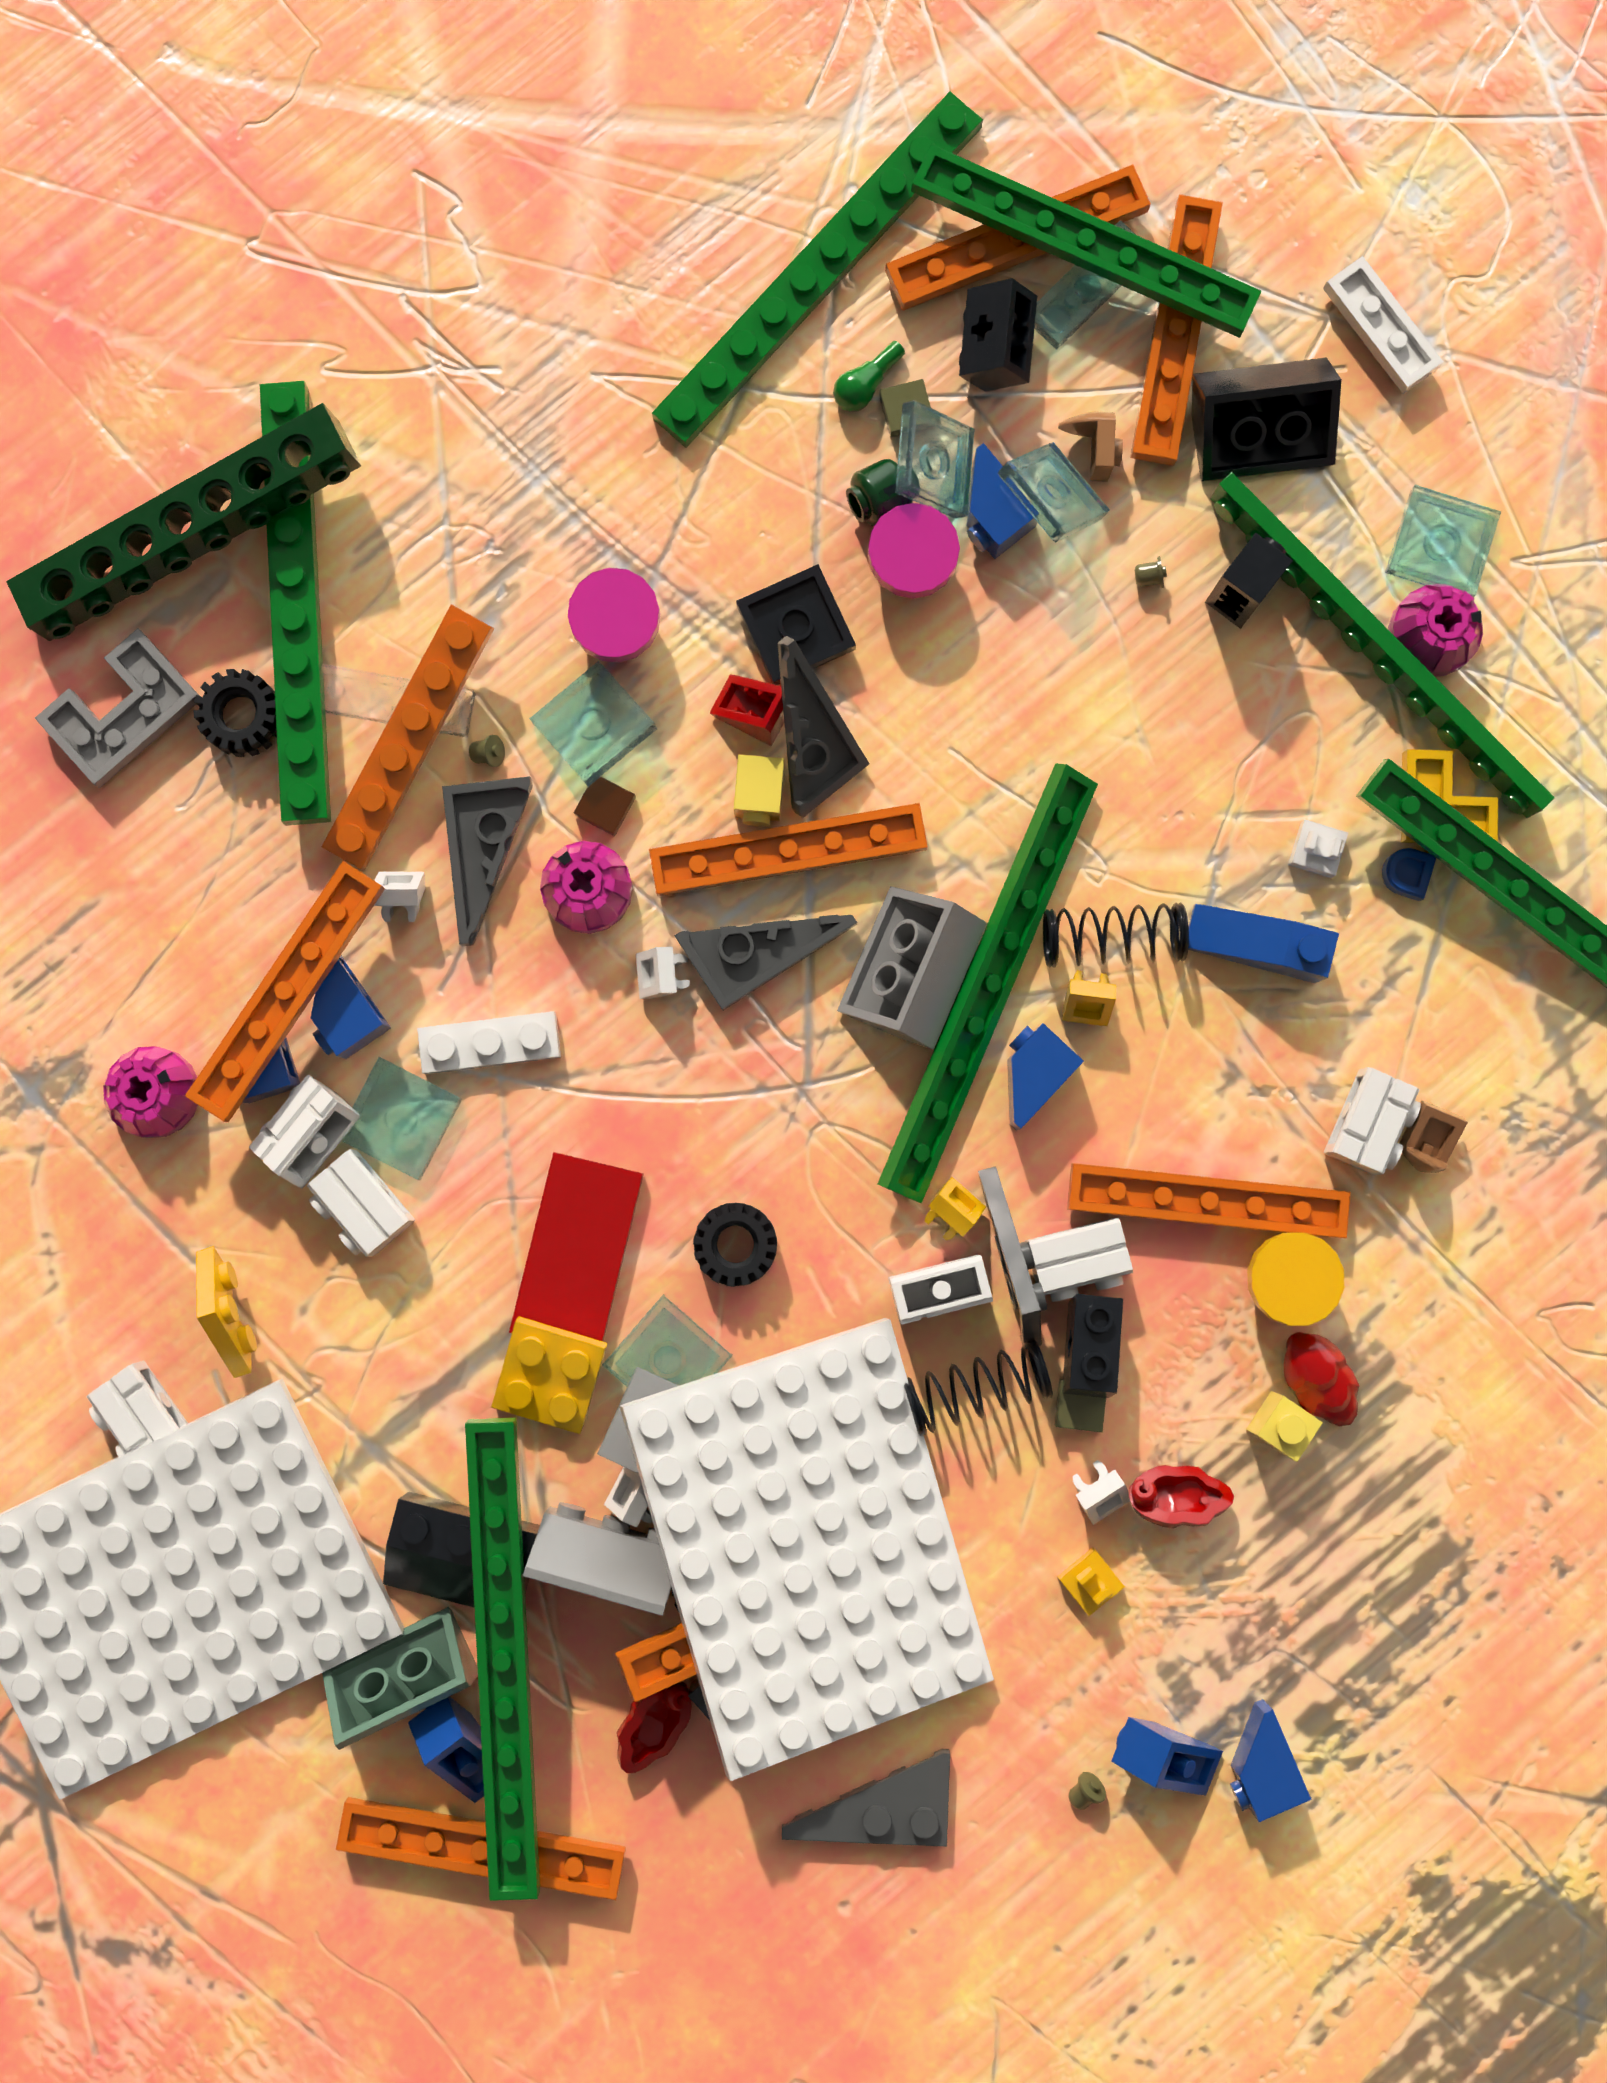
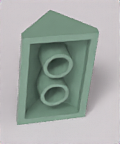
[322,1607,478,1750]

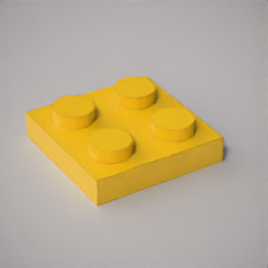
[491,1316,608,1434]

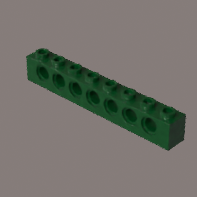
[6,403,362,641]

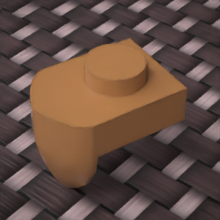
[1058,412,1123,482]
[1399,1100,1468,1173]

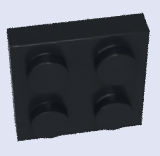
[736,564,856,685]

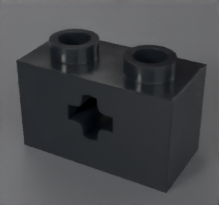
[959,278,1038,392]
[1205,533,1293,629]
[1062,1294,1123,1398]

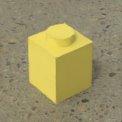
[733,754,784,827]
[1246,1391,1323,1462]

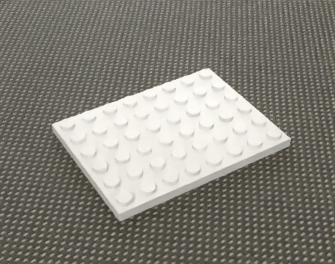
[619,1318,994,1781]
[0,1378,405,1800]

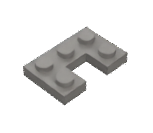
[35,628,200,788]

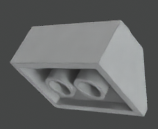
[837,886,987,1050]
[523,1502,671,1616]

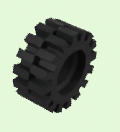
[193,669,277,757]
[693,1202,777,1287]

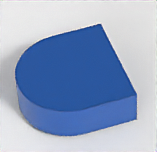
[1382,848,1436,901]

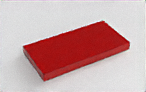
[509,1152,644,1341]

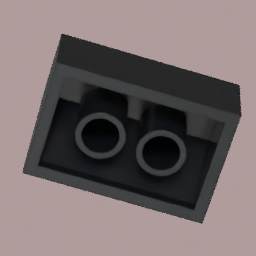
[1191,357,1342,481]
[383,1492,540,1608]

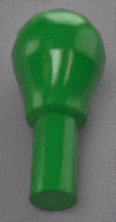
[833,340,905,412]

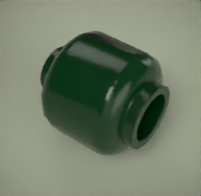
[846,459,917,526]

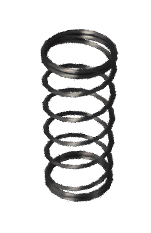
[1043,902,1189,968]
[904,1340,1053,1436]

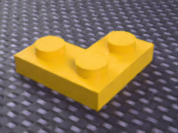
[1401,749,1498,843]
[196,1246,257,1378]

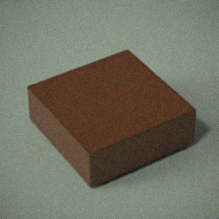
[573,773,636,837]

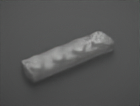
[321,663,476,738]

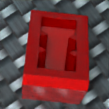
[710,674,784,747]

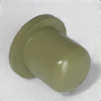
[1134,556,1167,588]
[469,735,505,767]
[1069,1772,1106,1810]

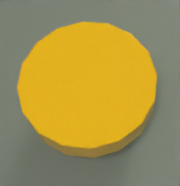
[1247,1232,1345,1326]

